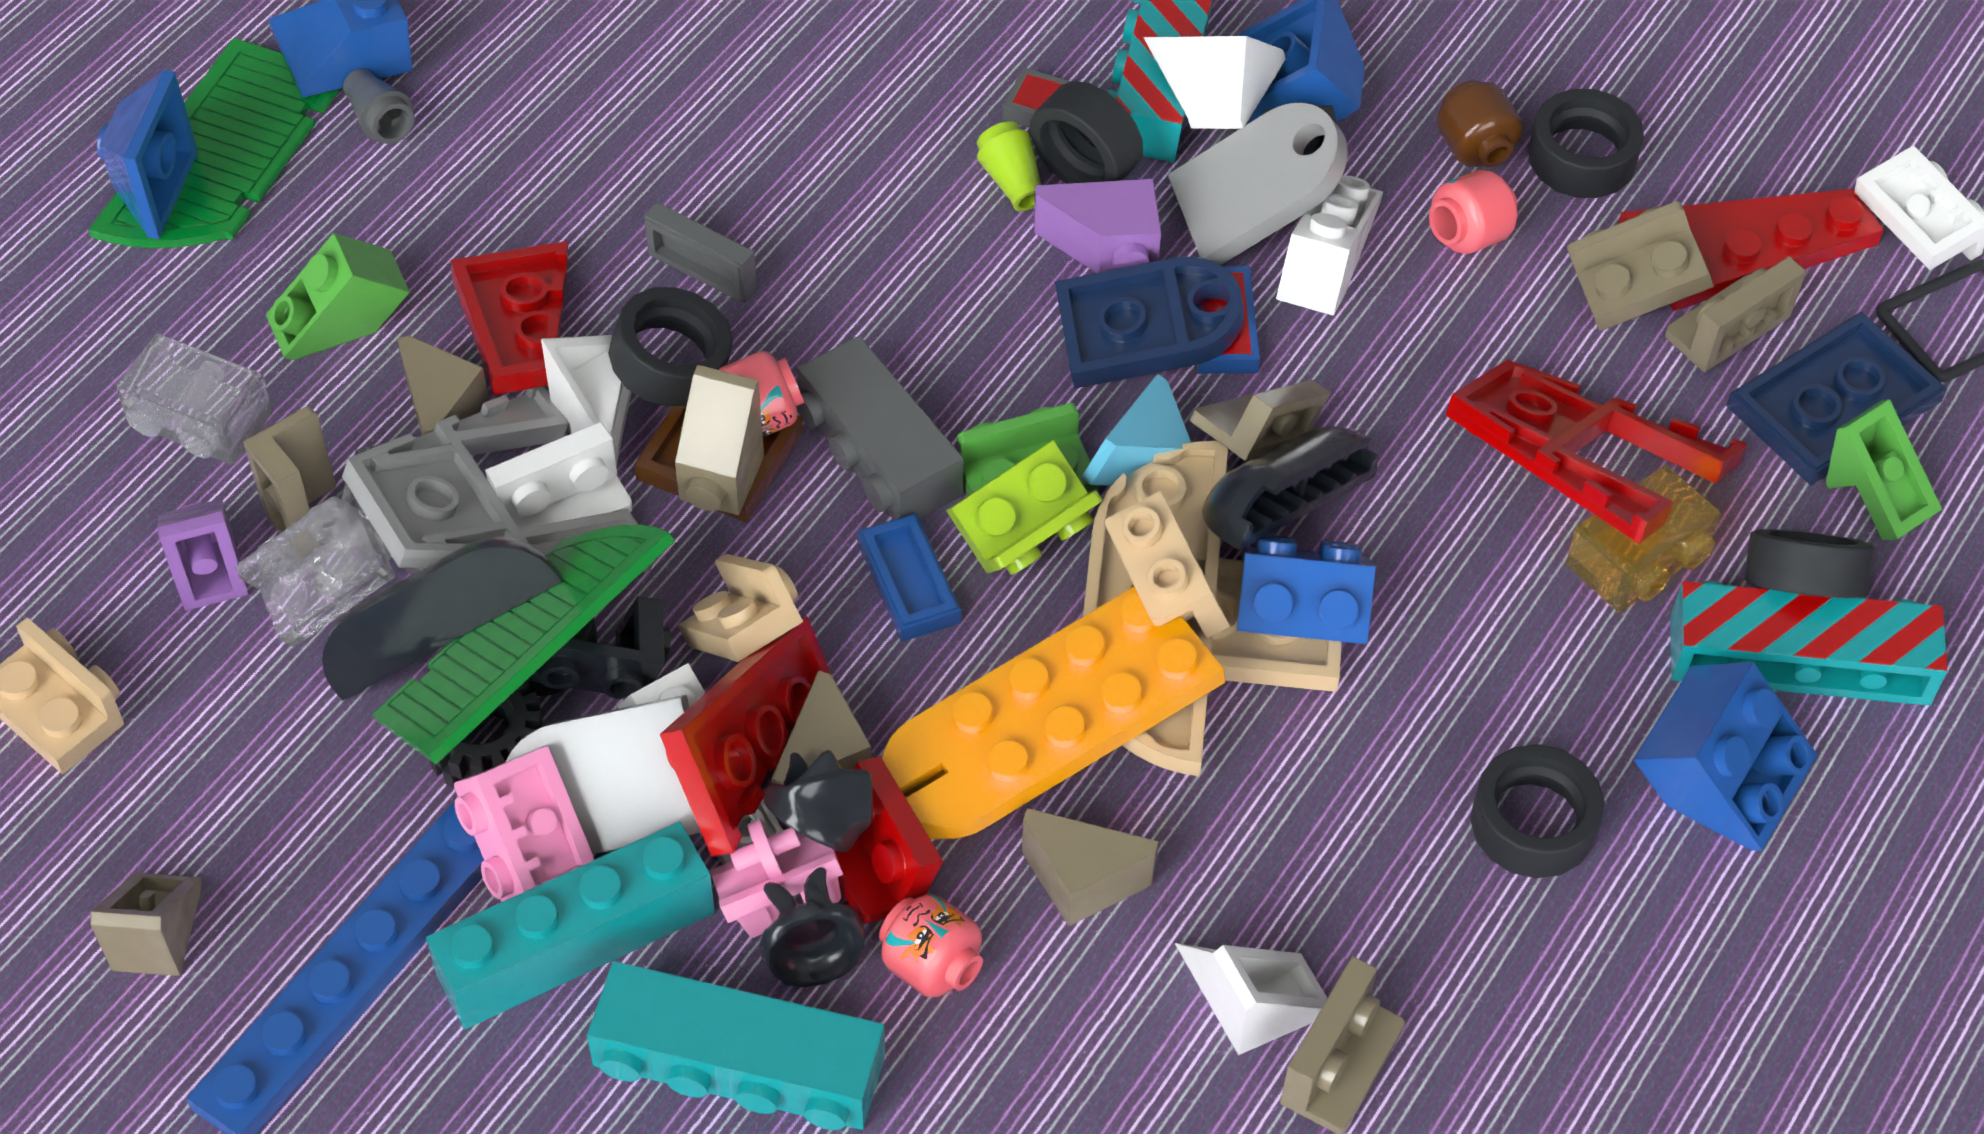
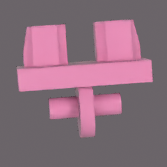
[710,819,843,938]

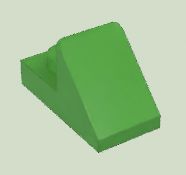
[1826,399,1942,540]

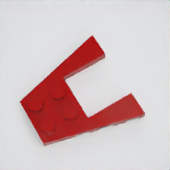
[1445,359,1748,544]

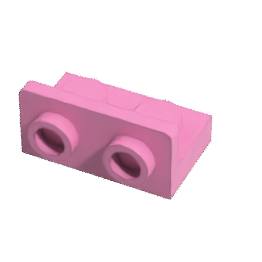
[454,745,595,902]

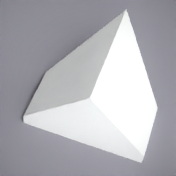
[1143,36,1286,129]
[541,335,631,466]
[1175,943,1328,1055]

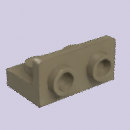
[1567,201,1714,331]
[1665,256,1806,373]
[1280,956,1405,1134]

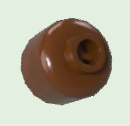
[1437,80,1523,167]

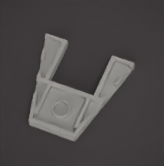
[342,386,654,572]

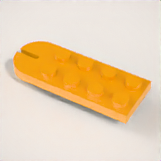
[882,586,1225,839]

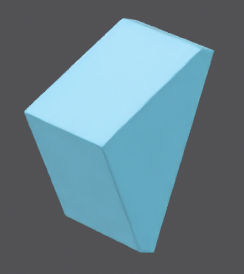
[1081,374,1191,486]

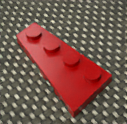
[1618,188,1884,311]
[659,616,831,856]

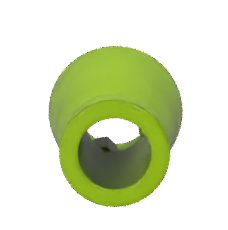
[977,121,1041,211]

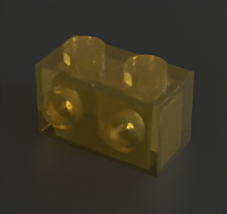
[1565,465,1721,613]

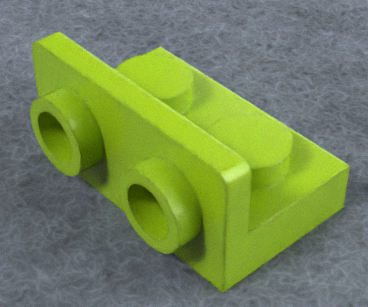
[946,440,1103,575]

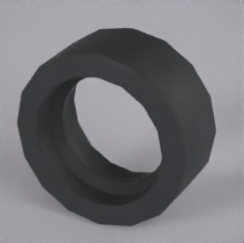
[1030,81,1143,184]
[1528,89,1644,198]
[608,287,733,407]
[1745,529,1875,598]
[1470,744,1605,878]

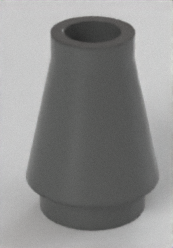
[343,68,415,144]

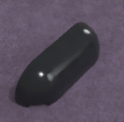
[1202,426,1379,550]
[322,537,562,701]

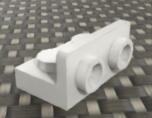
[1854,145,1984,270]
[485,421,632,529]

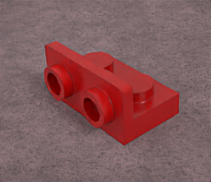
[835,756,943,924]

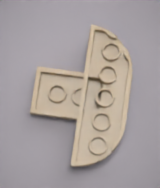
[1083,441,1342,776]

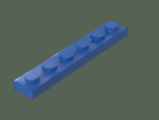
[186,797,484,1134]

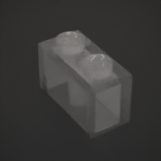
[116,333,273,465]

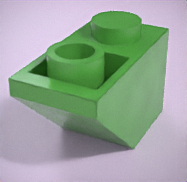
[266,233,410,360]

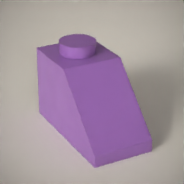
[1034,179,1161,273]
[157,499,248,611]

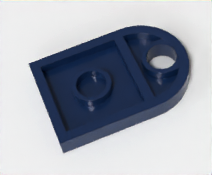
[1055,257,1244,389]

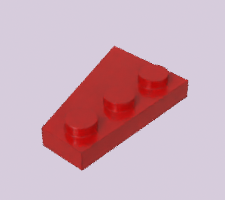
[451,241,568,395]

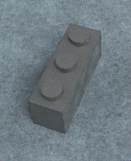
[796,336,963,520]

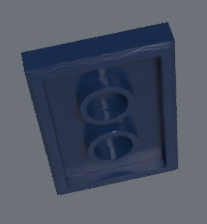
[1726,311,1947,486]

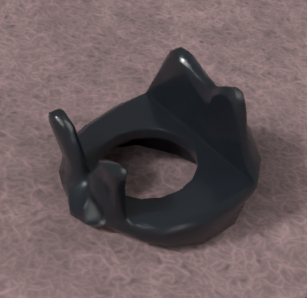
[764,750,873,853]
[760,868,865,987]

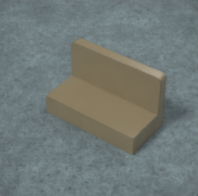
[1190,380,1331,461]
[243,406,336,557]

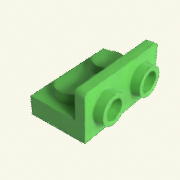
[957,403,1099,496]

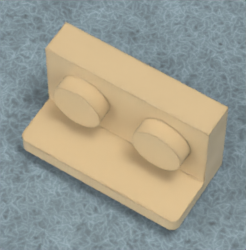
[1104,491,1230,638]
[678,554,803,662]
[0,618,124,775]

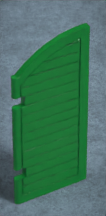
[88,38,342,248]
[372,525,675,764]

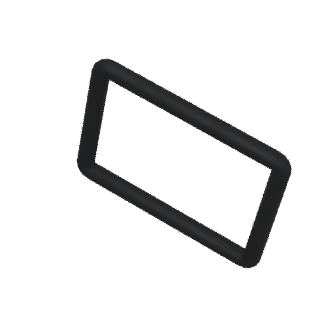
[1876,259,1984,383]

